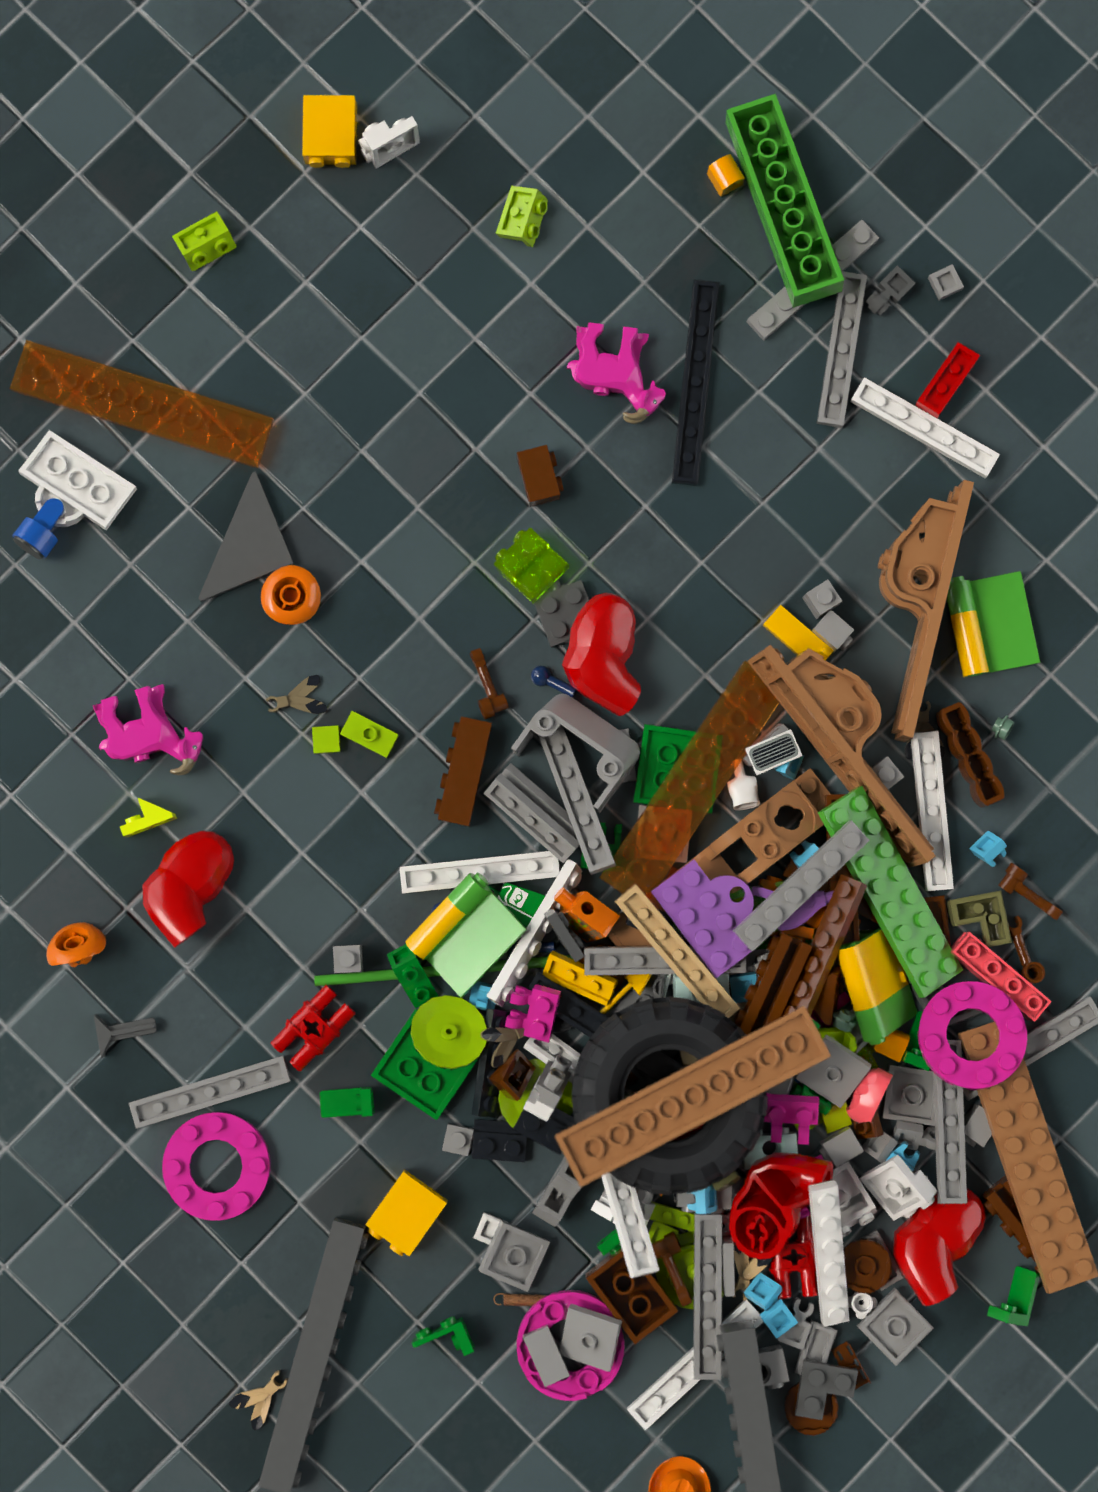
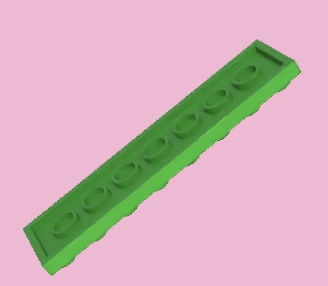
[818,786,963,998]

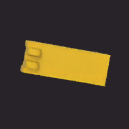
[762,605,834,660]
[542,951,618,1006]

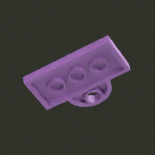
[651,859,759,978]

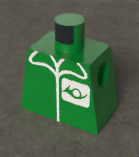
[487,882,545,940]

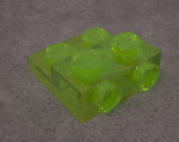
[494,527,570,604]

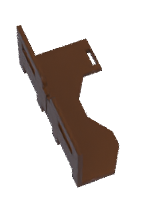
[831,1341,871,1390]

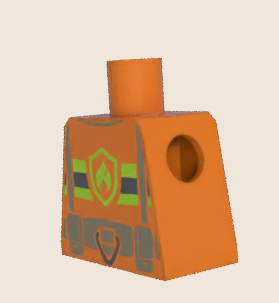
[554,887,620,943]

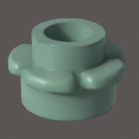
[992,715,1014,740]
[832,1009,858,1032]

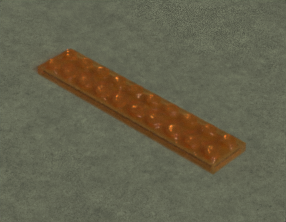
[10,340,274,469]
[599,660,779,900]

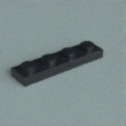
[471,1008,511,1118]

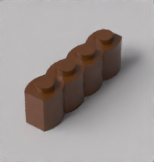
[936,702,1004,808]

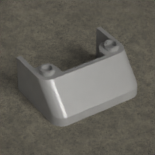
[511,694,640,814]

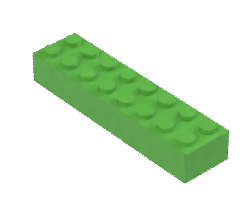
[726,94,844,308]

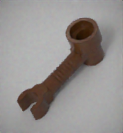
[470,648,509,720]
[998,863,1063,920]
[1007,916,1045,984]
[652,1231,692,1307]

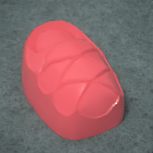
[846,1068,893,1123]

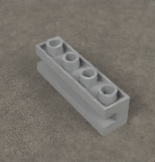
[484,763,579,863]

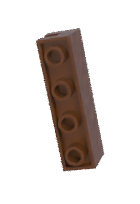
[434,716,492,827]
[734,931,812,1035]
[981,1175,1041,1277]

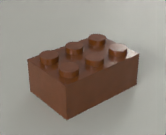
[585,1248,678,1344]

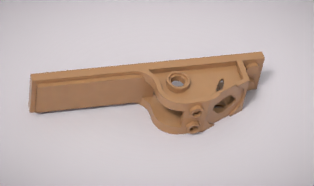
[878,480,974,742]
[747,645,936,868]
[607,768,831,947]

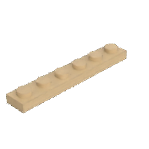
[615,884,740,1018]

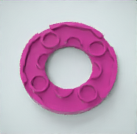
[918,981,1027,1090]
[162,1112,270,1221]
[516,1290,624,1401]

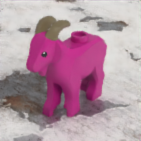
[567,323,666,424]
[93,684,203,775]

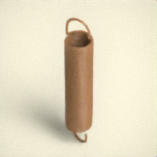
[493,1293,547,1306]

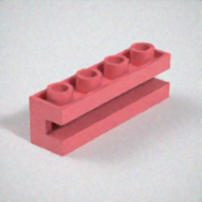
[951,932,1052,1022]

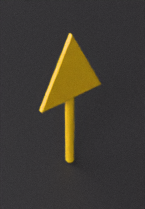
[600,974,652,1014]

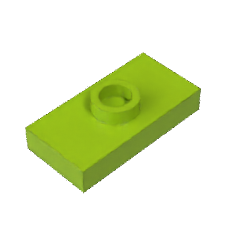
[340,711,399,758]

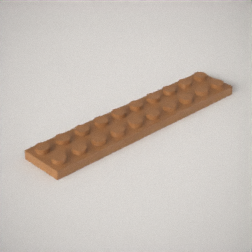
[555,1006,831,1187]
[957,1021,1098,1294]

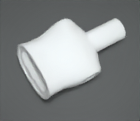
[727,759,760,810]

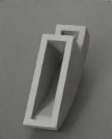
[532,1156,582,1227]

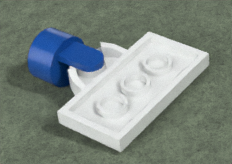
[12,430,137,560]

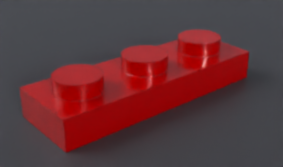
[916,342,980,419]

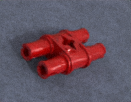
[270,985,356,1072]
[769,1213,818,1299]

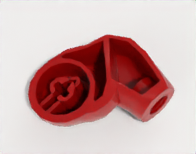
[562,592,641,716]
[142,830,234,948]
[729,1152,833,1259]
[893,1188,986,1306]

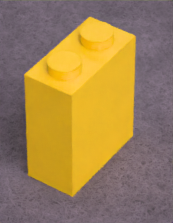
[303,95,357,168]
[366,1169,448,1256]

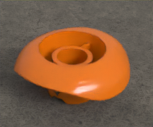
[261,565,321,625]
[46,922,106,967]
[649,1456,711,1492]

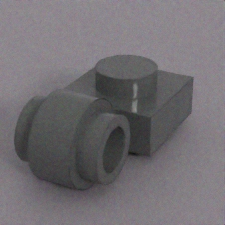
[866,266,916,316]

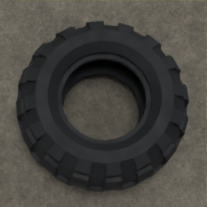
[572,997,768,1195]

